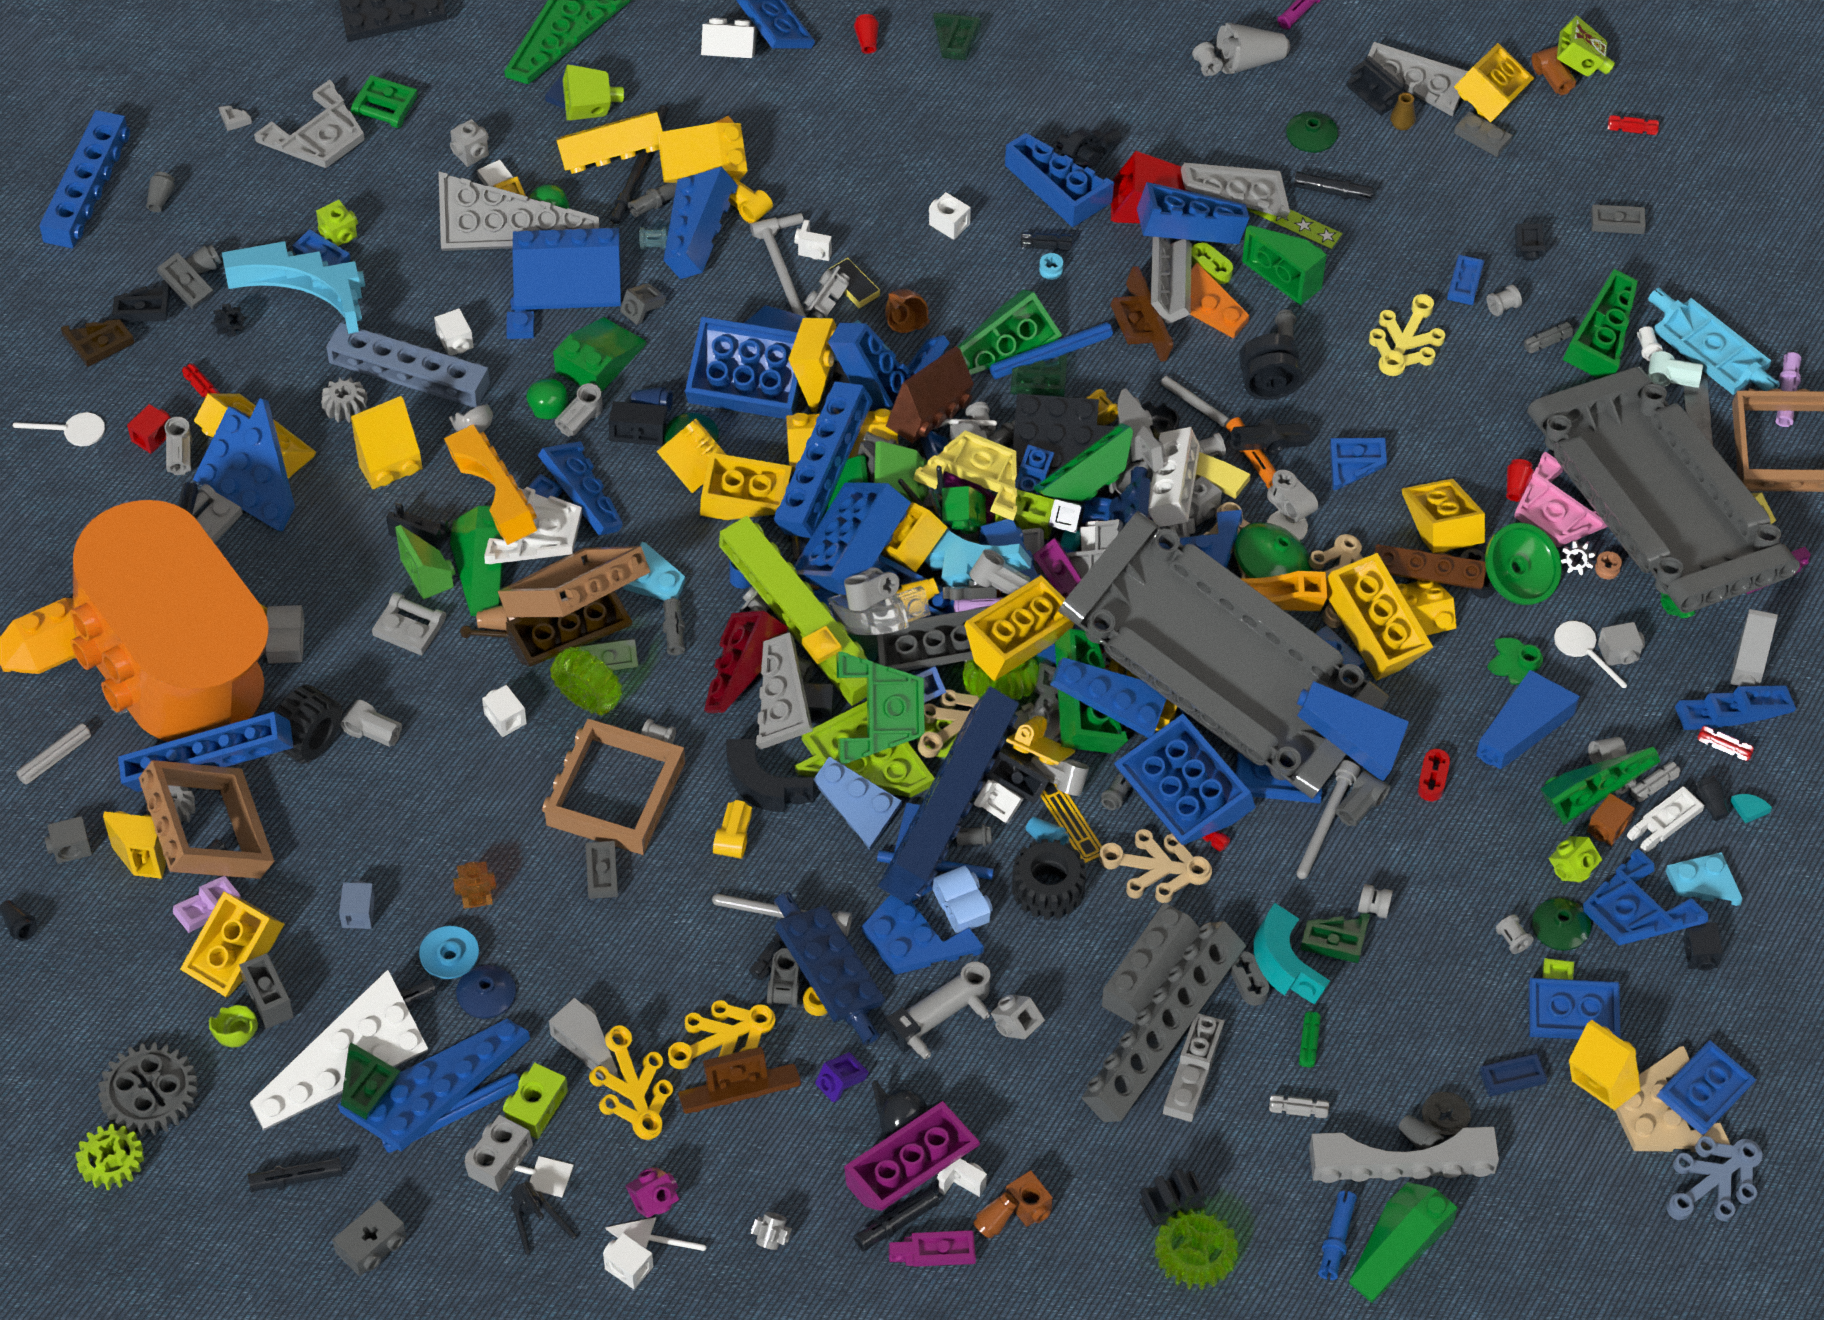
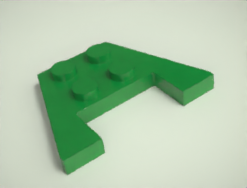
[836,652,925,764]

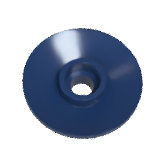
[456,965,516,1019]

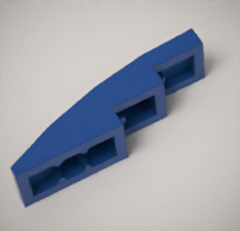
[1675,686,1796,730]

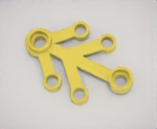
[1369,294,1445,376]

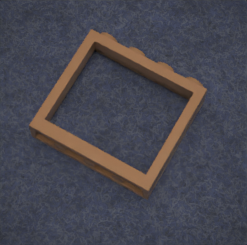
[1732,388,1824,492]
[498,546,650,617]
[542,719,685,855]
[139,760,274,879]

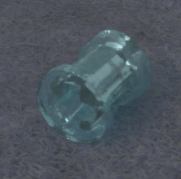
[639,226,668,250]

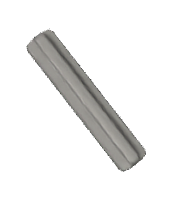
[16,723,91,784]

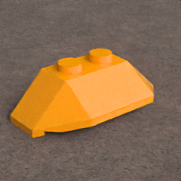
[0,598,76,674]

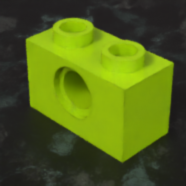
[503,1062,568,1139]

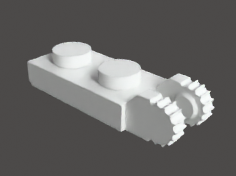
[1627,787,1705,853]

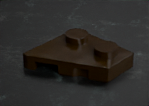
[61,319,134,367]

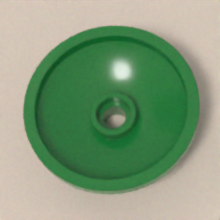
[1234,522,1311,578]
[1485,523,1561,605]

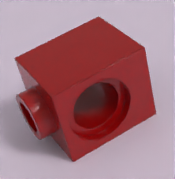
[127,404,171,454]

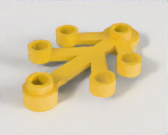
[668,1000,775,1069]
[589,1025,673,1140]

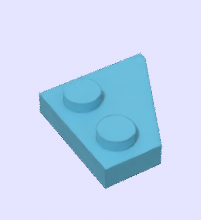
[623,542,685,601]
[1665,852,1743,906]

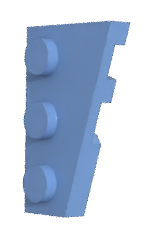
[813,757,902,850]

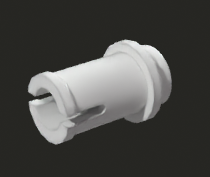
[1637,327,1663,361]

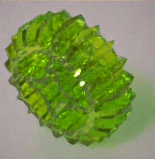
[550,647,623,716]
[963,658,1038,699]
[1155,1207,1238,1291]

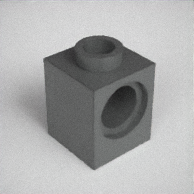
[44,816,92,864]

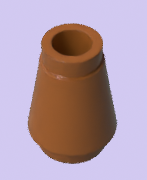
[973,1192,1018,1238]

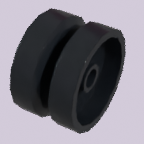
[1239,333,1303,400]

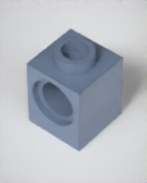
[339,881,375,929]

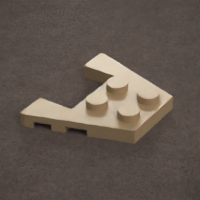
[1615,1046,1731,1152]

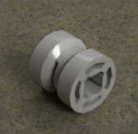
[1358,884,1393,919]

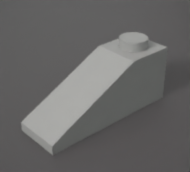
[1730,609,1778,686]
[549,998,618,1079]

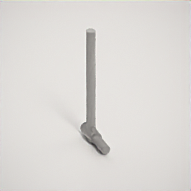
[750,213,806,317]

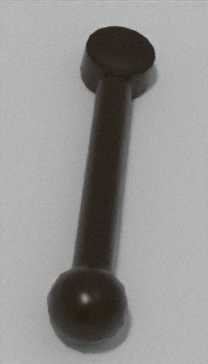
[460,626,508,638]

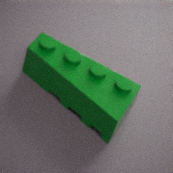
[1563,269,1638,379]
[1055,629,1128,754]

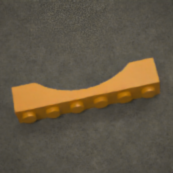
[444,424,537,545]
[1240,571,1327,611]

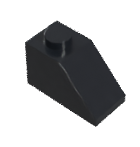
[985,744,1050,804]

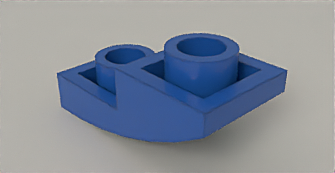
[1015,445,1054,496]

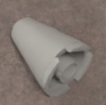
[1216,23,1290,74]

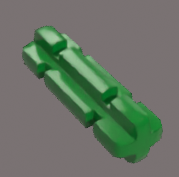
[1299,1011,1321,1068]

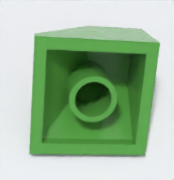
[395,525,455,600]

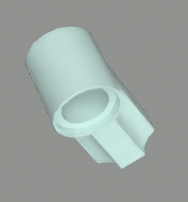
[1647,351,1703,388]

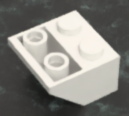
[701,18,758,58]

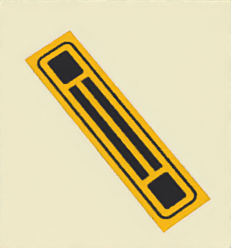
[1040,782,1102,863]

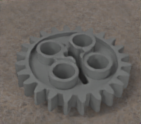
[98,1043,199,1136]

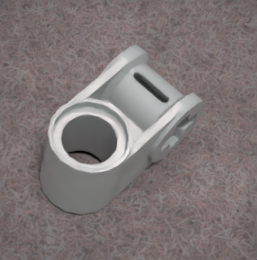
[1267,470,1318,523]
[844,567,899,611]

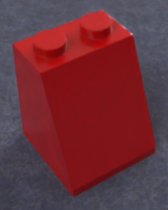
[1111,151,1192,223]

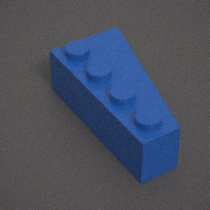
[1005,133,1114,227]
[664,166,738,279]
[1137,182,1249,244]
[828,323,911,411]

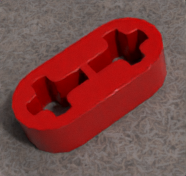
[1418,749,1450,801]

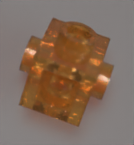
[453,861,496,909]

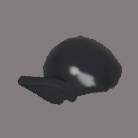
[872,1080,945,1137]

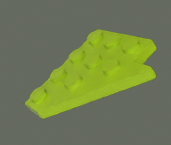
[795,701,934,798]

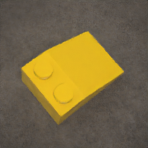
[1454,43,1534,123]
[657,123,748,183]
[788,318,837,412]
[351,396,422,490]
[700,452,792,520]
[1402,479,1485,553]
[180,891,284,997]

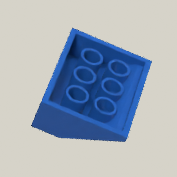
[513,228,621,310]
[685,317,800,419]
[794,483,911,595]
[1114,714,1256,845]

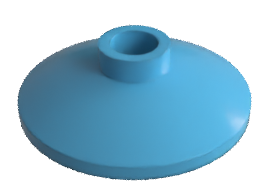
[419,926,479,979]

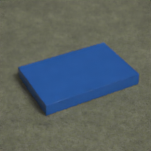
[736,0,815,49]
[1236,752,1322,803]
[1528,978,1621,1039]
[1657,1040,1757,1136]

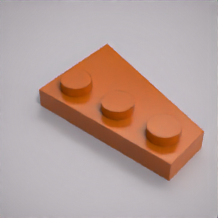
[1190,263,1249,338]

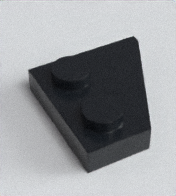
[112,280,171,323]

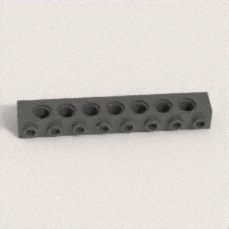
[1081,921,1246,1122]

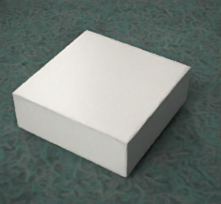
[477,160,513,187]

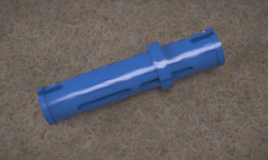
[1318,1191,1357,1280]

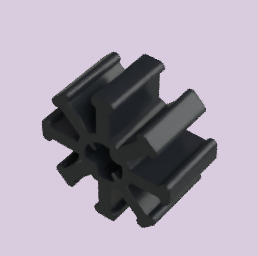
[1139,1169,1207,1229]

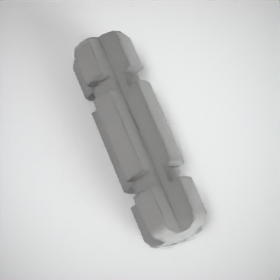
[1630,762,1680,802]
[1269,1094,1329,1118]

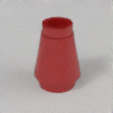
[854,14,879,54]
[1506,459,1534,502]

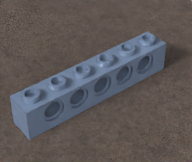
[326,323,490,407]

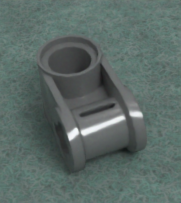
[767,948,800,1008]

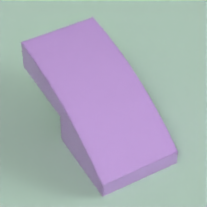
[173,876,241,933]

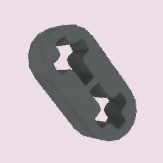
[1230,951,1269,1006]

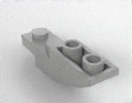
[1117,389,1165,472]
[1163,1013,1225,1122]

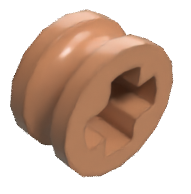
[1595,551,1622,579]

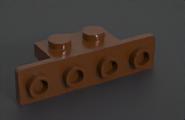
[1110,266,1173,362]
[1374,544,1486,589]
[678,1047,801,1114]

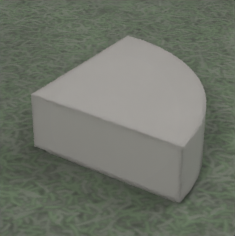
[219,106,252,131]

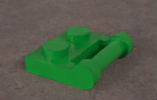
[351,75,418,129]

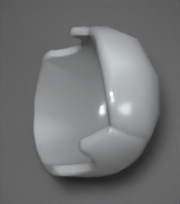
[449,404,493,433]

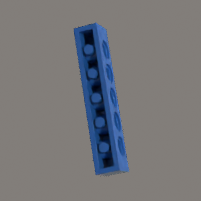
[39,110,130,249]
[774,382,873,538]
[118,712,293,792]

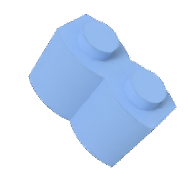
[932,866,993,934]

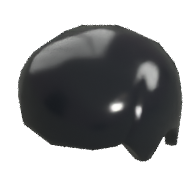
[1141,401,1180,439]

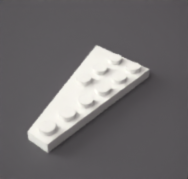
[250,970,428,1131]

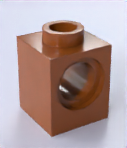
[1587,793,1635,847]
[1006,1170,1053,1227]

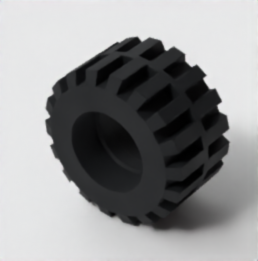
[276,684,343,764]
[1012,839,1086,920]

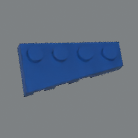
[538,441,623,535]
[1050,657,1167,738]

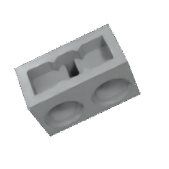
[464,1115,533,1192]

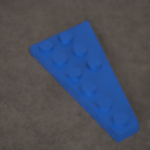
[337,1018,530,1152]

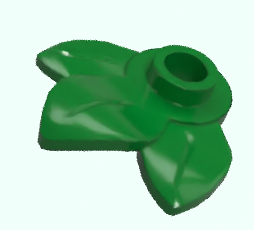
[1487,638,1543,685]

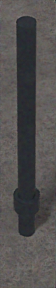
[611,105,669,224]

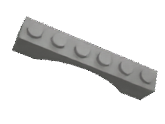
[1309,1127,1499,1183]

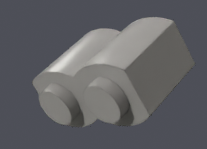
[262,605,304,664]

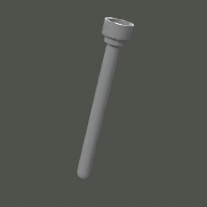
[1297,760,1361,879]
[712,894,852,936]

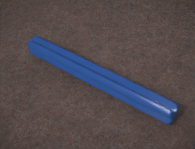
[990,322,1113,379]
[381,1073,520,1153]

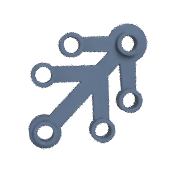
[1667,1136,1762,1221]

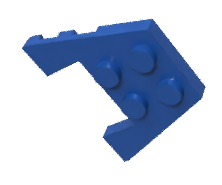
[1150,510,1243,568]
[1583,849,1708,946]
[862,881,984,975]

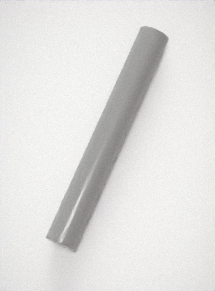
[1161,376,1230,427]

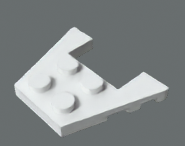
[485,487,582,564]

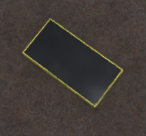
[829,258,880,308]

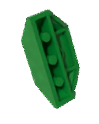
[1034,423,1133,502]

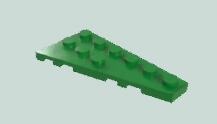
[504,0,631,85]

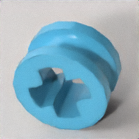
[1039,253,1063,280]

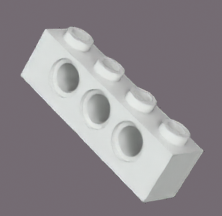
[1148,427,1200,527]

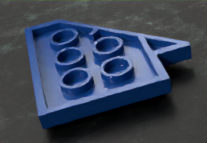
[193,398,295,531]

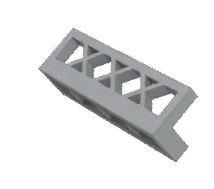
[1151,237,1192,325]

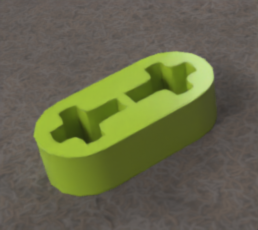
[1191,243,1233,284]

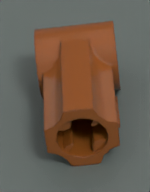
[1531,46,1576,96]

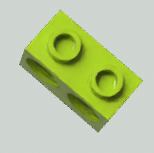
[995,489,1054,540]

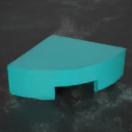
[1730,794,1772,823]

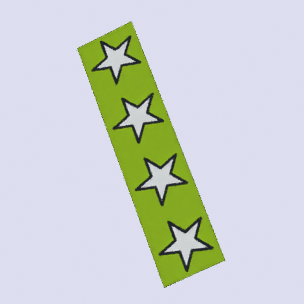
[1247,207,1343,249]

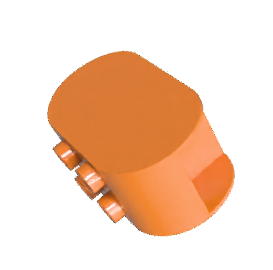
[70,500,268,742]

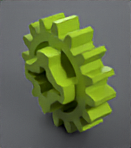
[75,1124,144,1190]

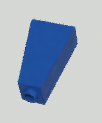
[1476,670,1580,769]
[1296,681,1409,781]

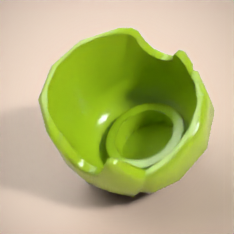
[209,1005,258,1048]

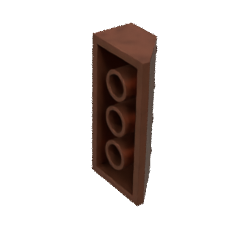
[886,346,974,443]

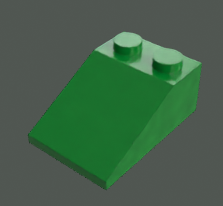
[1242,225,1327,306]
[553,317,646,393]

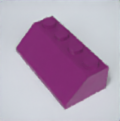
[844,1101,980,1211]

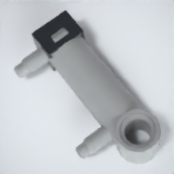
[886,962,990,1059]

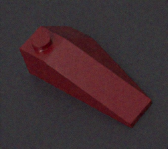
[704,611,788,713]

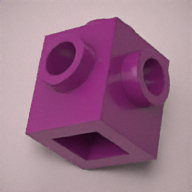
[625,1167,679,1218]

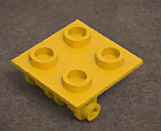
[656,419,727,493]
[1006,715,1075,765]

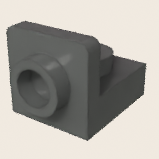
[620,283,667,325]

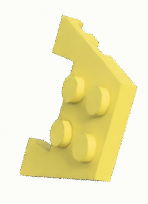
[913,430,1017,521]

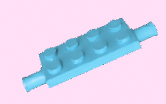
[1648,287,1780,395]

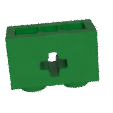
[942,486,986,534]

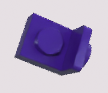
[815,1052,869,1102]

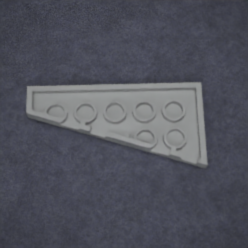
[439,171,599,251]

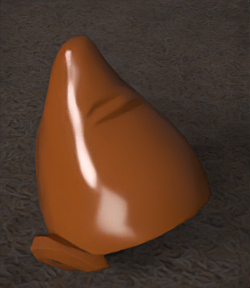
[885,289,930,333]

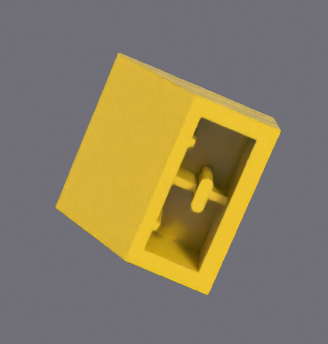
[880,502,948,573]
[103,811,166,879]
[1569,1020,1641,1111]

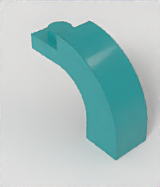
[1254,903,1330,1005]

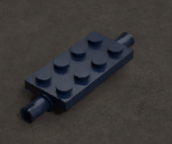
[1109,466,1150,529]
[774,892,885,1045]

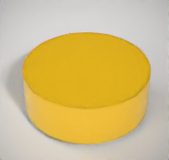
[803,987,828,1016]

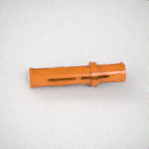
[1226,417,1276,489]

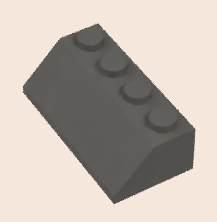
[876,607,988,671]
[1102,902,1200,1024]

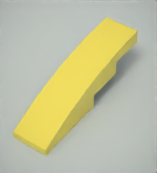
[1142,452,1250,499]

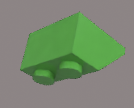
[874,441,929,503]

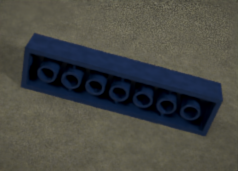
[877,686,1019,904]

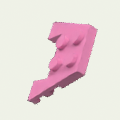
[1514,452,1608,548]

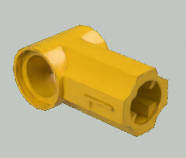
[728,178,773,223]
[713,800,752,859]

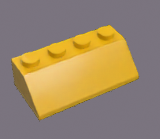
[556,111,663,174]
[194,393,316,478]
[786,409,898,472]
[1326,553,1433,681]
[964,575,1075,681]

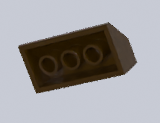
[506,591,633,667]

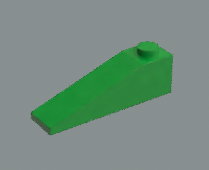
[957,289,1062,375]
[450,506,504,616]
[1540,747,1661,825]
[1349,1182,1458,1303]

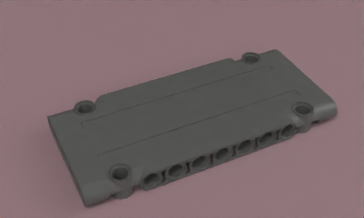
[1527,367,1800,613]
[1058,511,1390,799]

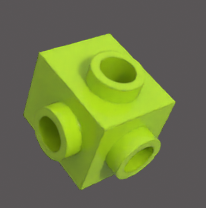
[316,200,358,246]
[1548,836,1602,882]

